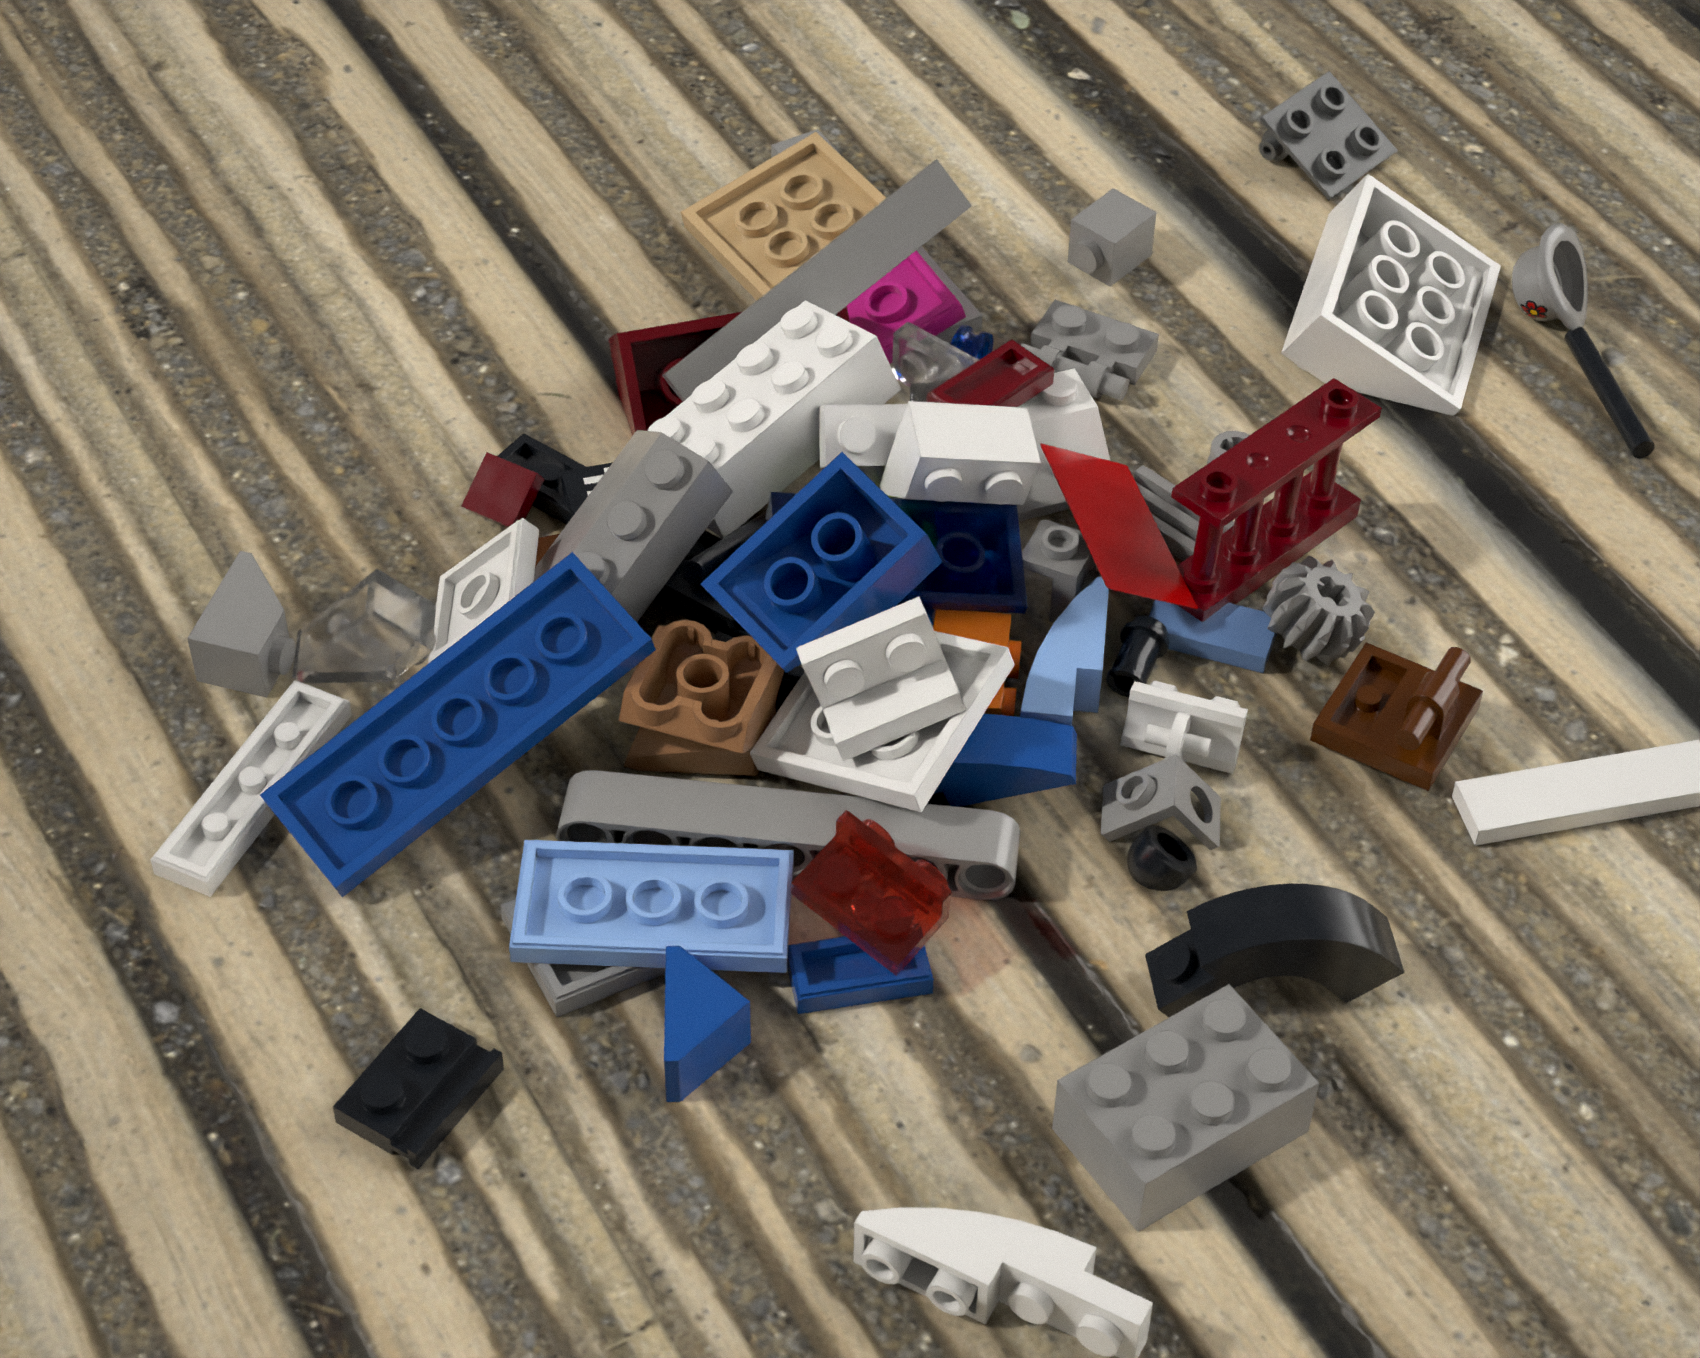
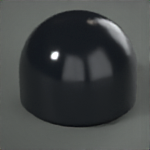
[1127,825,1197,891]

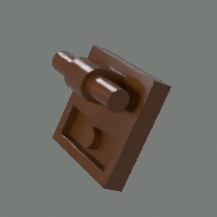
[1310,642,1483,791]

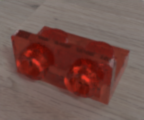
[791,810,952,976]

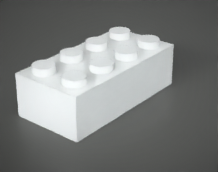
[648,300,901,538]

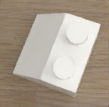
[879,401,1041,505]

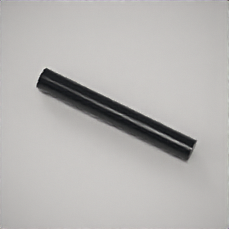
[1564,327,1655,458]
[682,508,779,585]

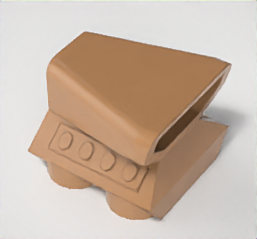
[618,620,784,776]

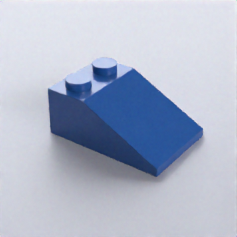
[701,452,943,673]

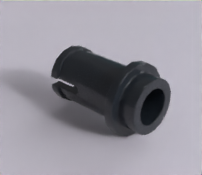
[1106,616,1169,698]

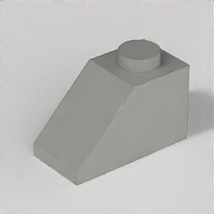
[187,551,295,698]

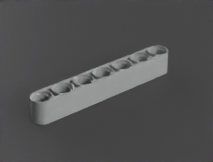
[556,770,1021,900]

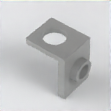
[1101,755,1221,850]

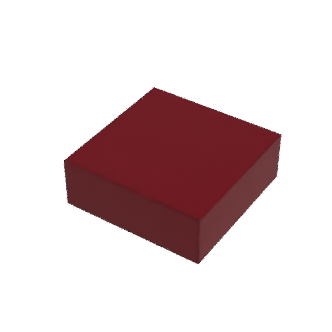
[461,452,544,528]

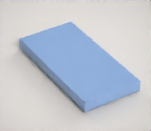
[509,840,794,973]

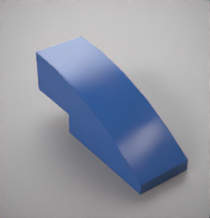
[933,714,1077,807]

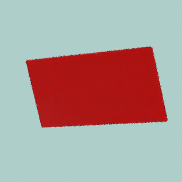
[1040,443,1198,609]

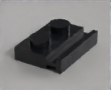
[333,1008,504,1170]

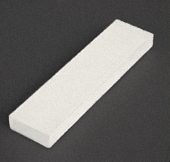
[150,680,352,897]
[1452,740,1700,846]

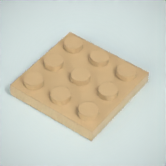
[680,132,886,300]

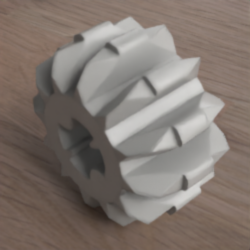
[1262,555,1375,665]

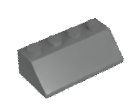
[534,430,733,622]

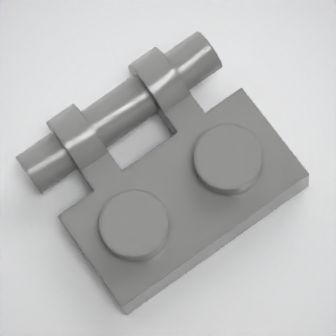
[1021,300,1159,401]

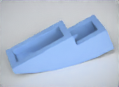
[1020,577,1109,726]

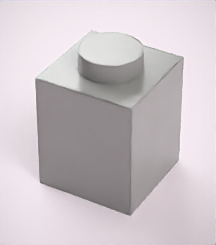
[1068,188,1157,287]

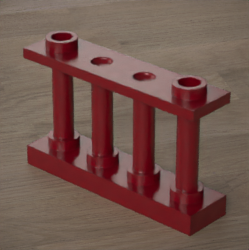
[1171,378,1382,622]

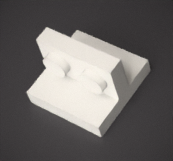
[796,597,966,761]

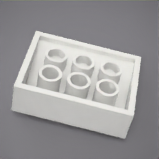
[1281,174,1501,416]

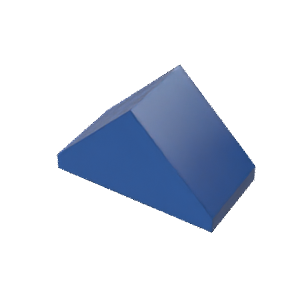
[664,946,751,1102]

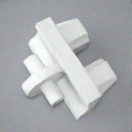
[1120,681,1248,774]

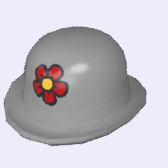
[1512,223,1588,330]

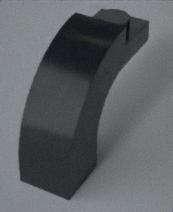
[1145,884,1405,1017]

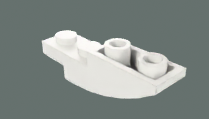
[853,1207,1153,1358]

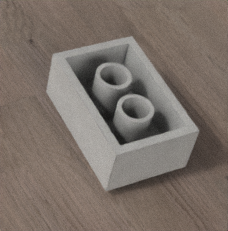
[1052,984,1319,1232]

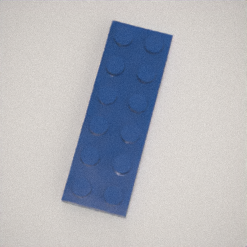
[260,552,656,898]

